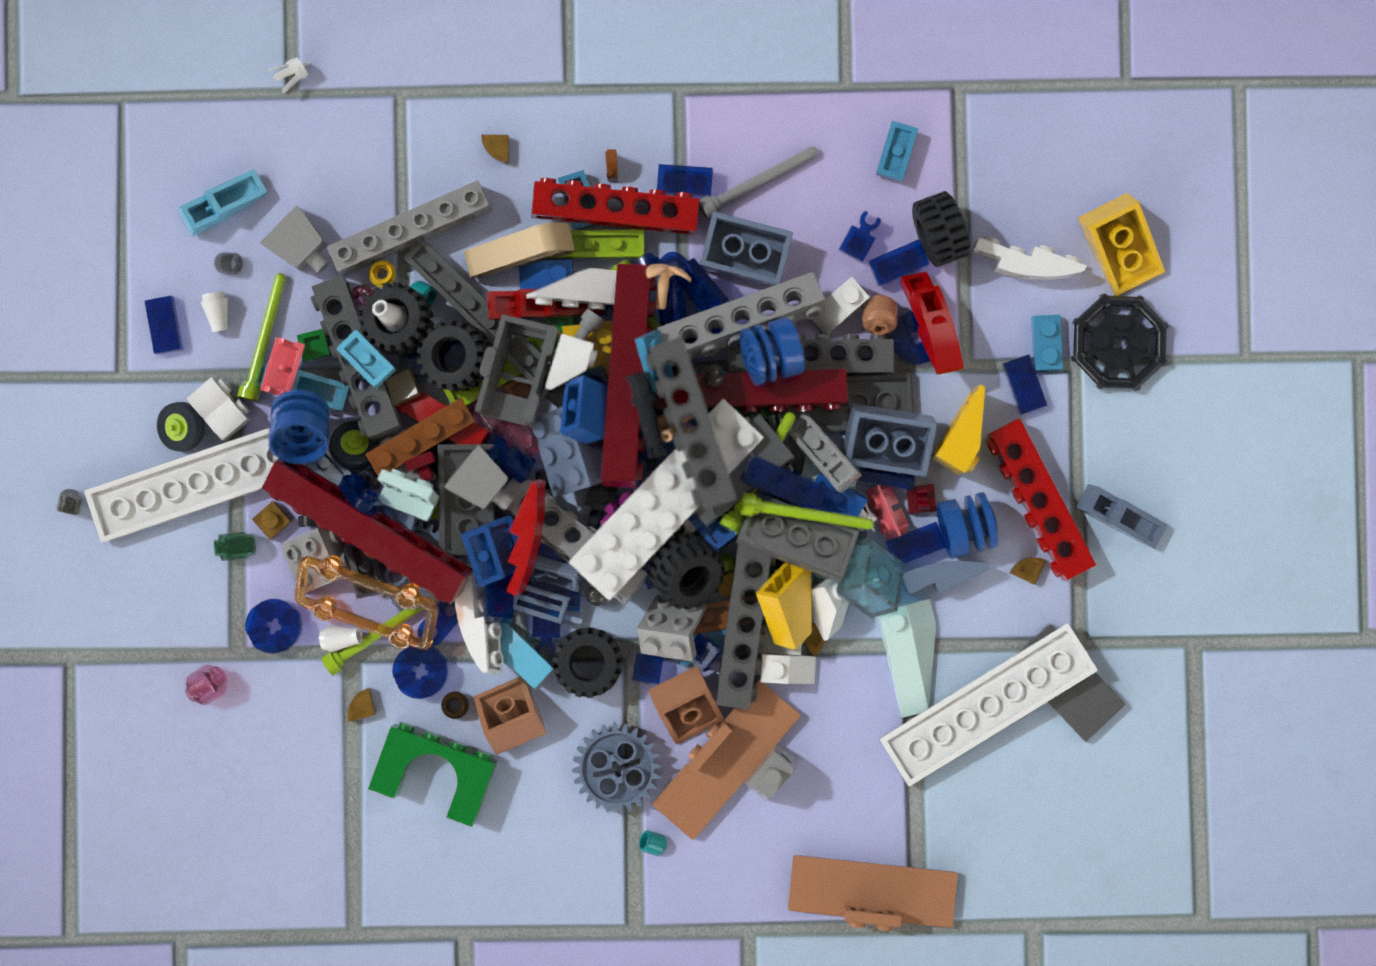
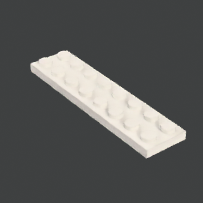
[568,399,764,601]
[84,428,279,543]
[879,623,1098,787]

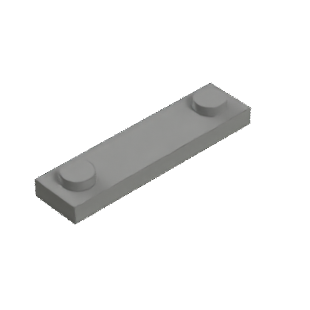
[775,408,861,493]

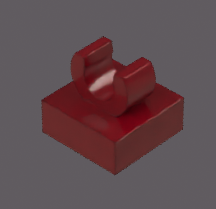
[404,451,438,481]
[906,484,936,514]

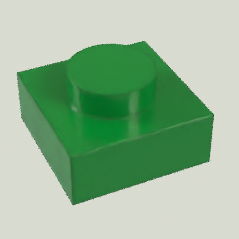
[297,329,332,363]

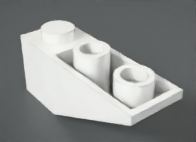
[527,268,616,310]

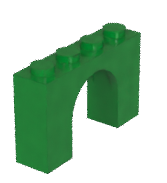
[368,722,498,827]

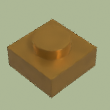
[252,501,292,540]

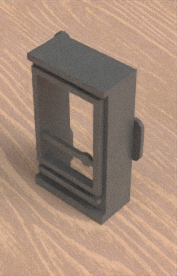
[475,314,561,428]

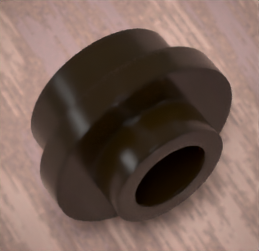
[441,691,469,719]

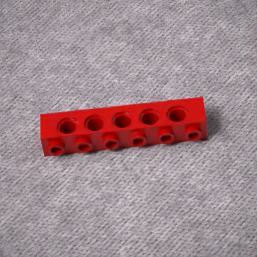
[531,178,699,235]
[986,418,1096,580]

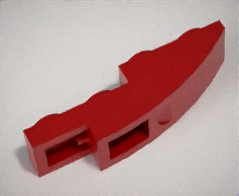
[900,271,964,375]

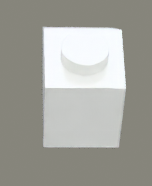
[811,277,870,334]
[545,334,598,390]
[811,577,850,641]
[759,653,816,684]

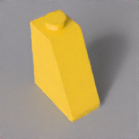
[756,562,812,650]

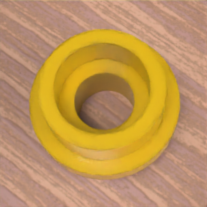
[369,260,396,288]

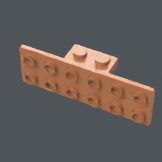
[653,680,800,840]
[788,855,958,931]

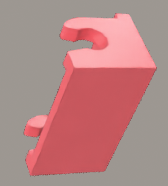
[260,337,305,396]

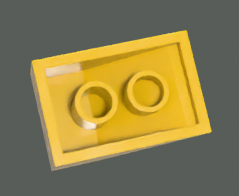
[1078,193,1165,296]
[930,384,985,475]

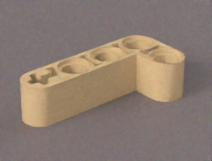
[464,222,575,279]

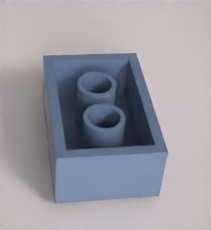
[699,211,793,287]
[842,403,937,477]
[532,407,603,498]

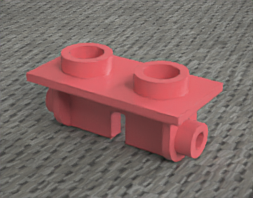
[865,481,909,541]

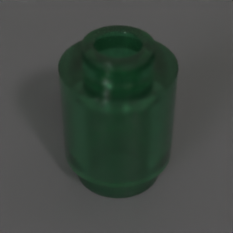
[214,531,256,561]

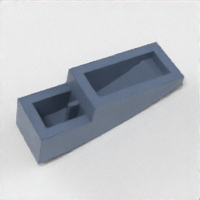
[1076,484,1167,549]
[897,561,989,595]

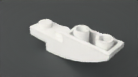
[972,236,1086,280]
[455,564,503,674]

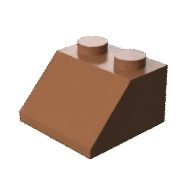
[648,666,724,744]
[473,676,547,755]

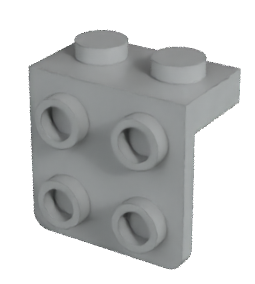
[281,527,350,594]
[637,594,707,662]

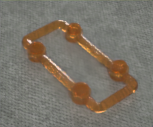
[294,555,439,650]

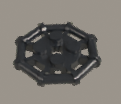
[1071,293,1169,391]

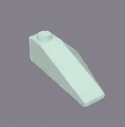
[876,598,936,718]

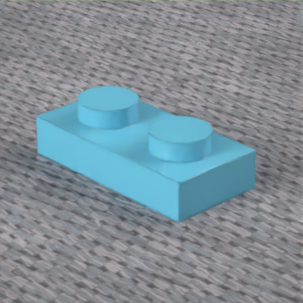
[336,330,396,389]

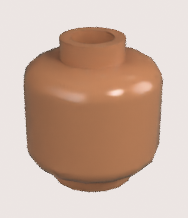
[862,295,898,335]

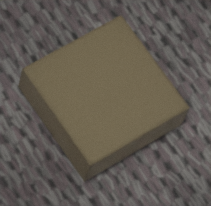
[385,369,421,406]

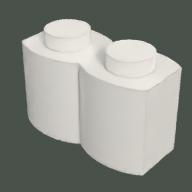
[186,377,251,441]

